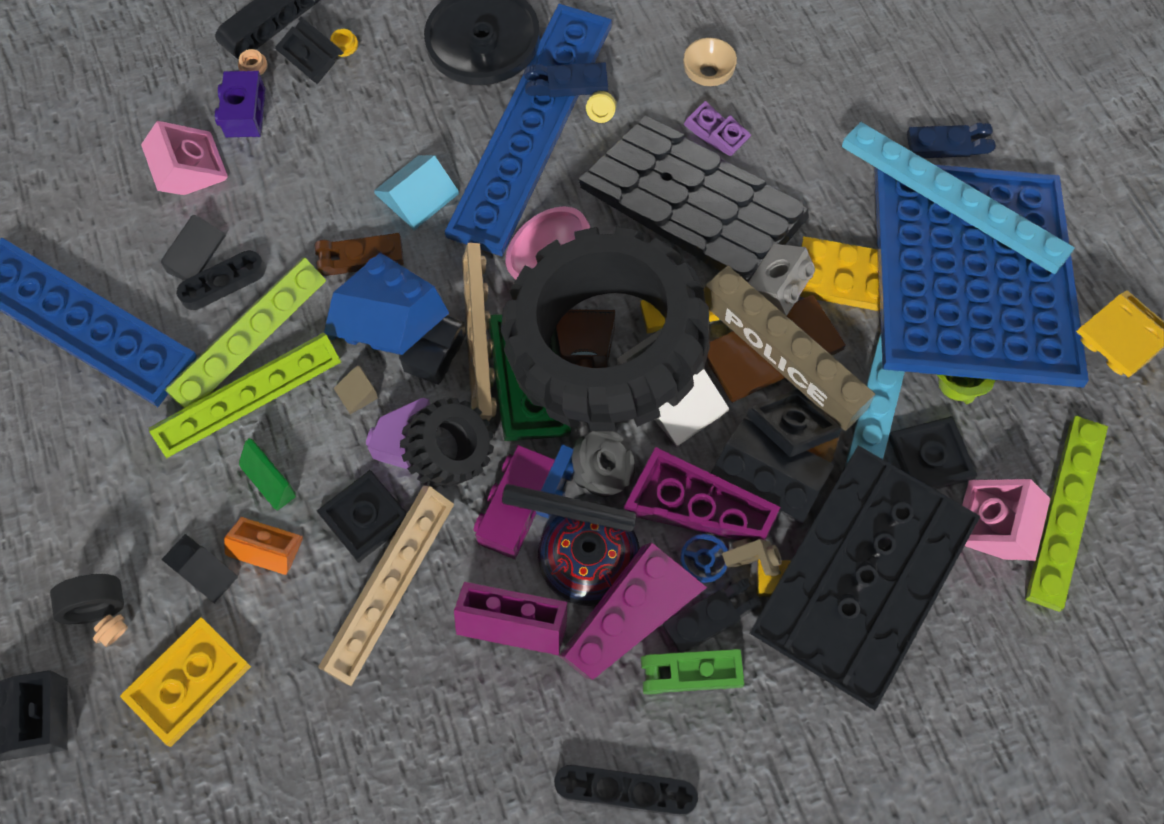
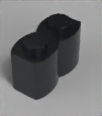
[399,316,466,385]

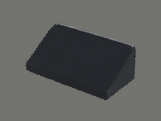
[161,215,226,280]

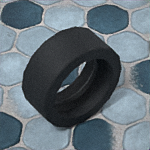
[50,574,124,625]

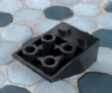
[0,670,68,762]

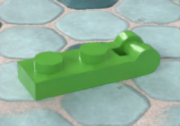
[641,649,744,695]

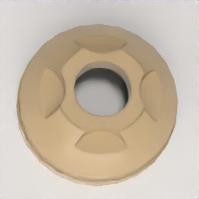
[683,38,737,86]

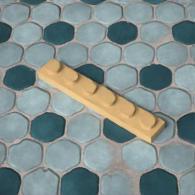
[462,243,496,427]
[318,486,454,686]

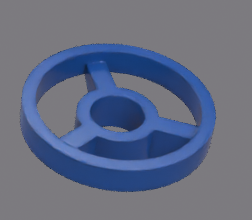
[680,534,728,583]

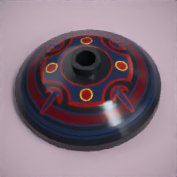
[538,516,640,606]

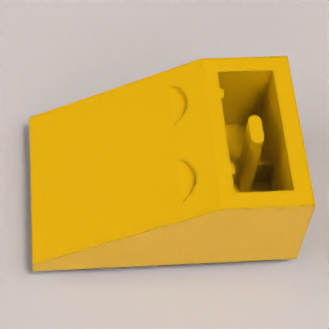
[1076,290,1164,378]

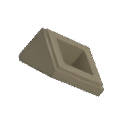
[334,365,378,415]

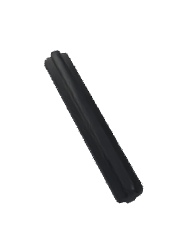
[502,484,636,532]

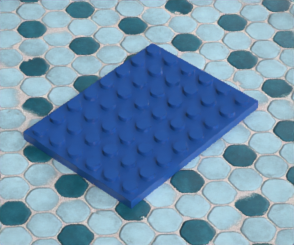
[874,165,1089,388]

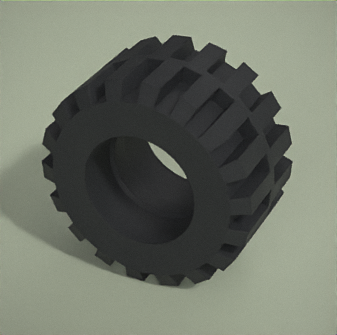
[400,397,494,488]

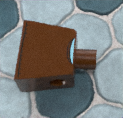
[556,309,615,368]

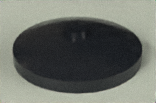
[424,0,540,85]

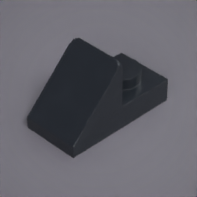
[161,534,238,604]

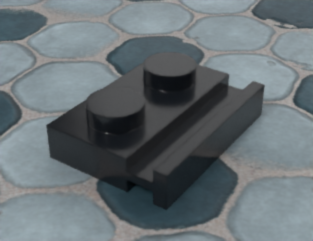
[275,16,344,84]

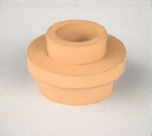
[238,49,267,75]
[93,614,128,647]

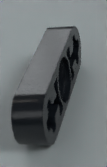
[176,250,266,310]

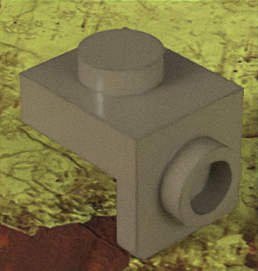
[722,538,782,576]

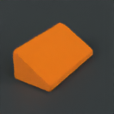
[224,517,303,575]

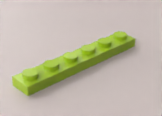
[164,258,327,409]
[148,333,341,459]
[1025,416,1108,612]

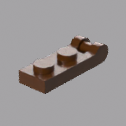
[314,233,404,276]

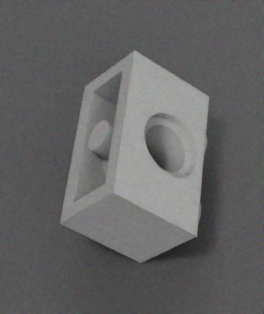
[748,244,815,316]

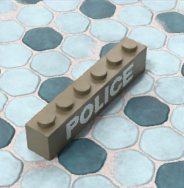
[704,266,875,431]

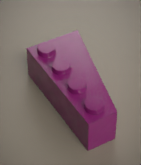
[624,447,780,542]
[559,543,707,680]

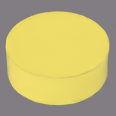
[586,91,616,123]

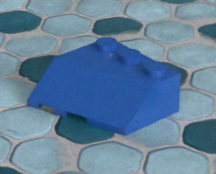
[324,253,449,355]

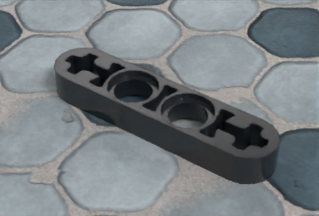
[554,765,698,816]

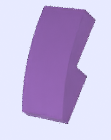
[684,101,752,156]

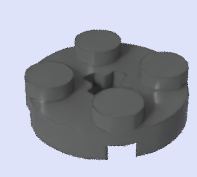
[572,431,635,497]

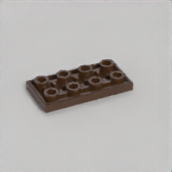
[706,294,846,403]

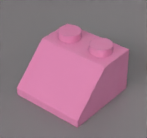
[141,121,228,195]
[962,479,1050,561]

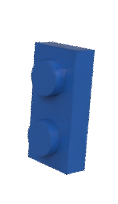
[536,445,575,519]

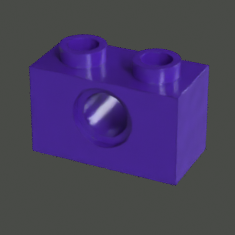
[215,71,266,138]

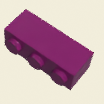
[473,445,555,560]
[454,582,567,656]

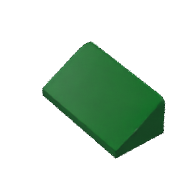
[239,438,296,510]

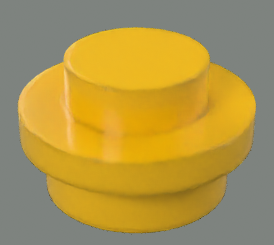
[330,29,358,57]

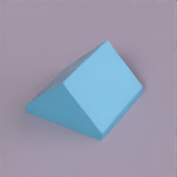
[374,155,459,230]

